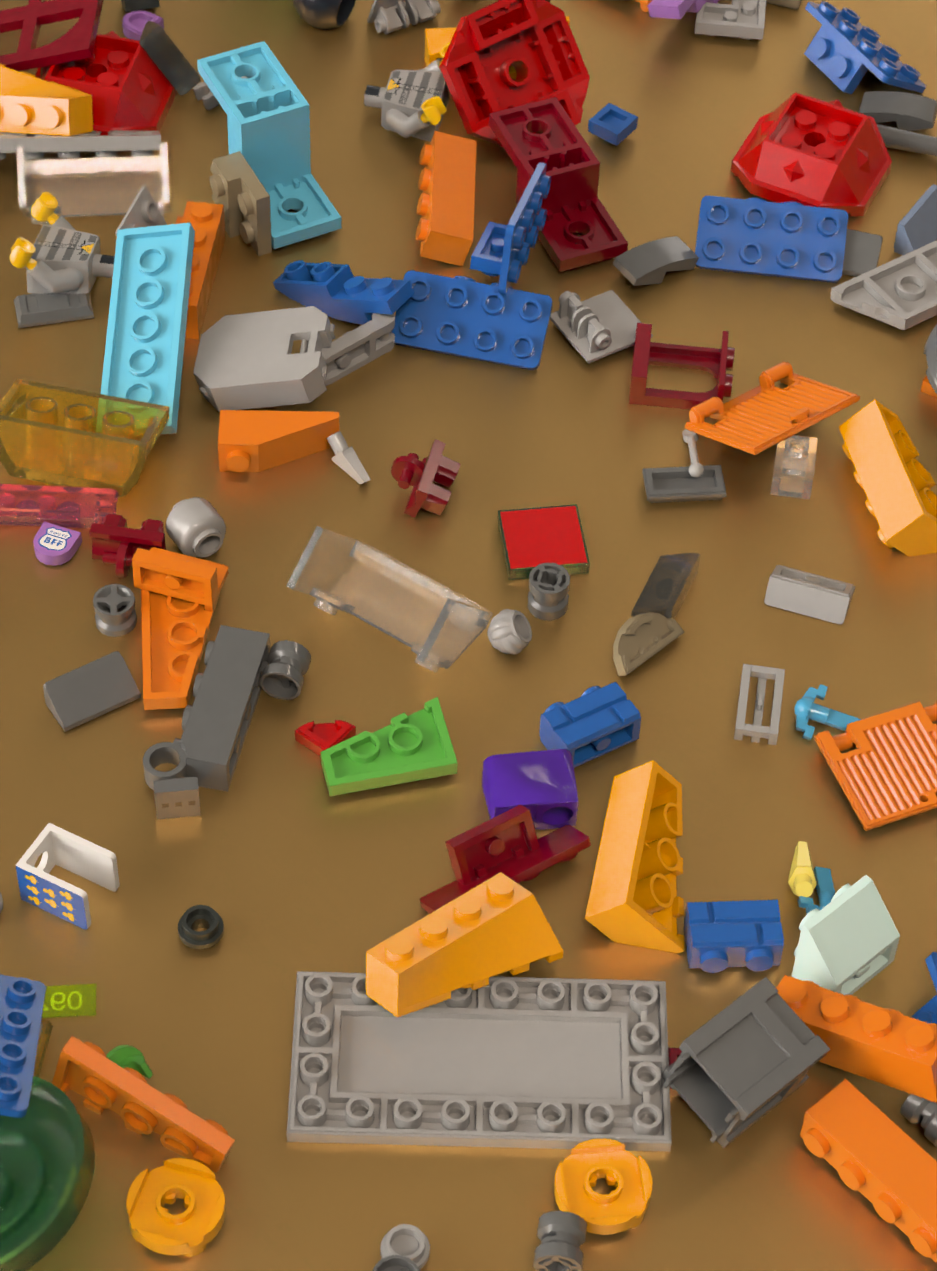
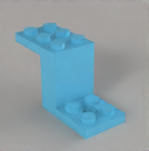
[197,41,342,249]

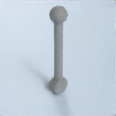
[682,429,704,478]

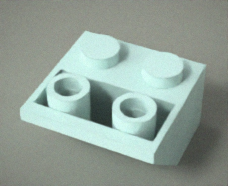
[792,875,900,995]

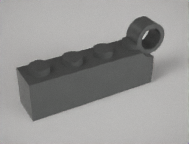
[143,625,271,792]

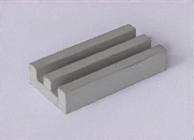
[734,664,785,745]

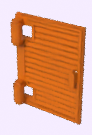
[685,362,860,455]
[814,701,937,831]

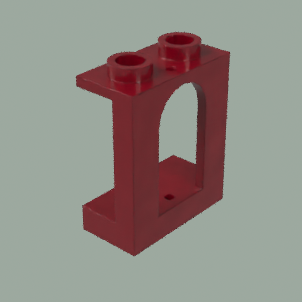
[629,323,735,410]

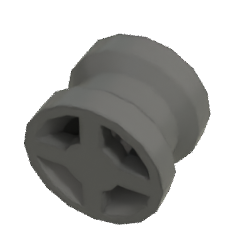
[93,584,137,637]

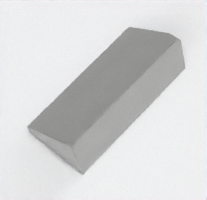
[764,565,856,624]

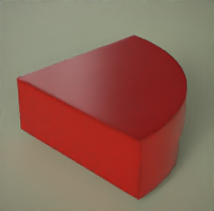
[295,720,356,757]

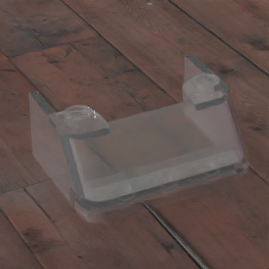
[16,142,172,224]
[286,526,493,673]

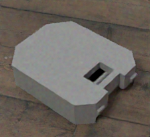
[193,306,336,412]

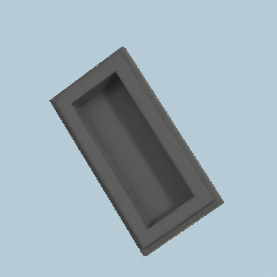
[14,293,94,328]
[642,465,727,503]

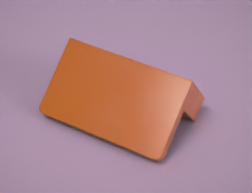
[132,547,229,607]

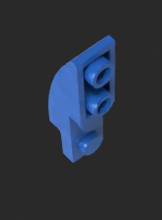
[273,260,415,325]

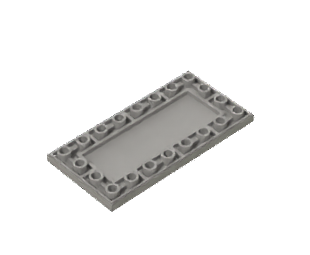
[287,971,672,1152]

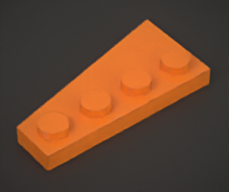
[141,589,220,710]

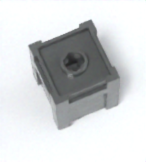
[661,977,830,1148]

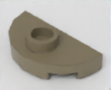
[613,612,684,676]

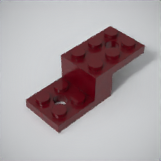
[489,97,628,272]

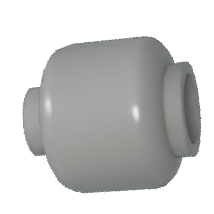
[165,497,226,557]

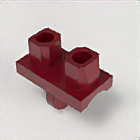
[391,439,461,518]
[89,513,166,578]

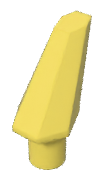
[788,841,817,897]

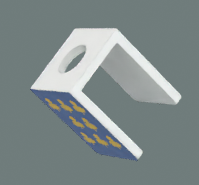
[15,823,120,930]

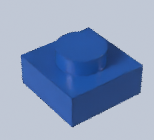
[588,103,638,146]

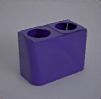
[482,749,579,830]

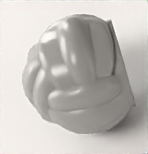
[487,609,532,654]

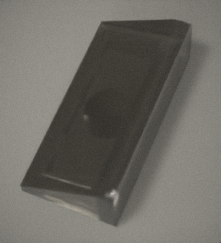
[140,21,201,96]
[631,553,700,619]

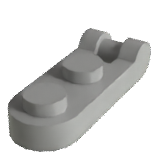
[322,313,395,386]

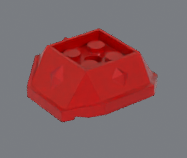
[440,0,590,147]
[35,29,177,135]
[731,92,892,217]

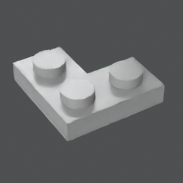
[695,0,766,40]

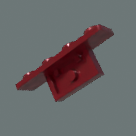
[420,804,591,914]

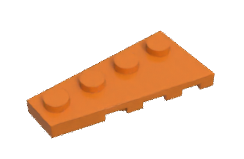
[50,1036,235,1173]

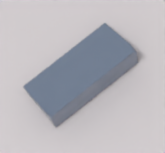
[894,184,937,255]

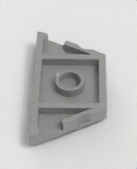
[830,240,937,330]

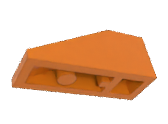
[218,410,340,472]

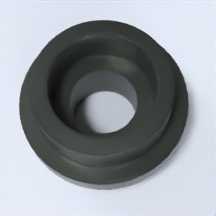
[178,905,224,949]

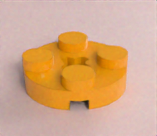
[554,1139,652,1235]
[126,1158,226,1257]

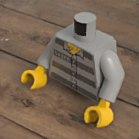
[364,42,450,142]
[10,192,115,294]

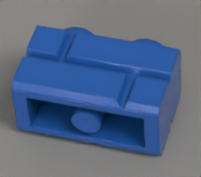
[539,682,641,768]
[683,900,784,973]

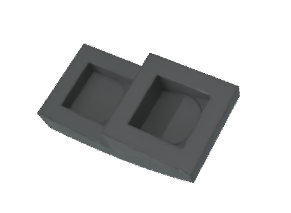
[859,91,937,131]
[613,236,699,286]

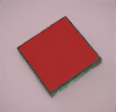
[497,504,590,580]

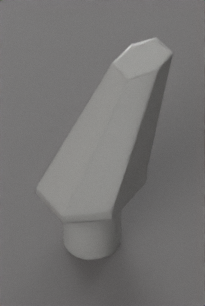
[326,431,371,484]

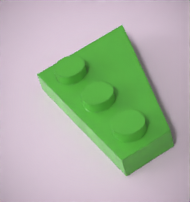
[320,697,458,796]

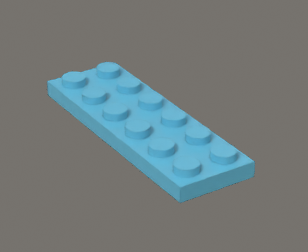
[96,223,195,439]

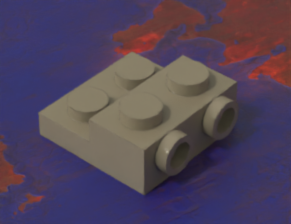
[209,151,272,256]

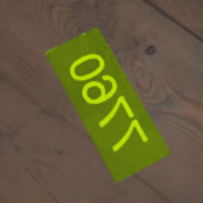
[42,984,96,1018]

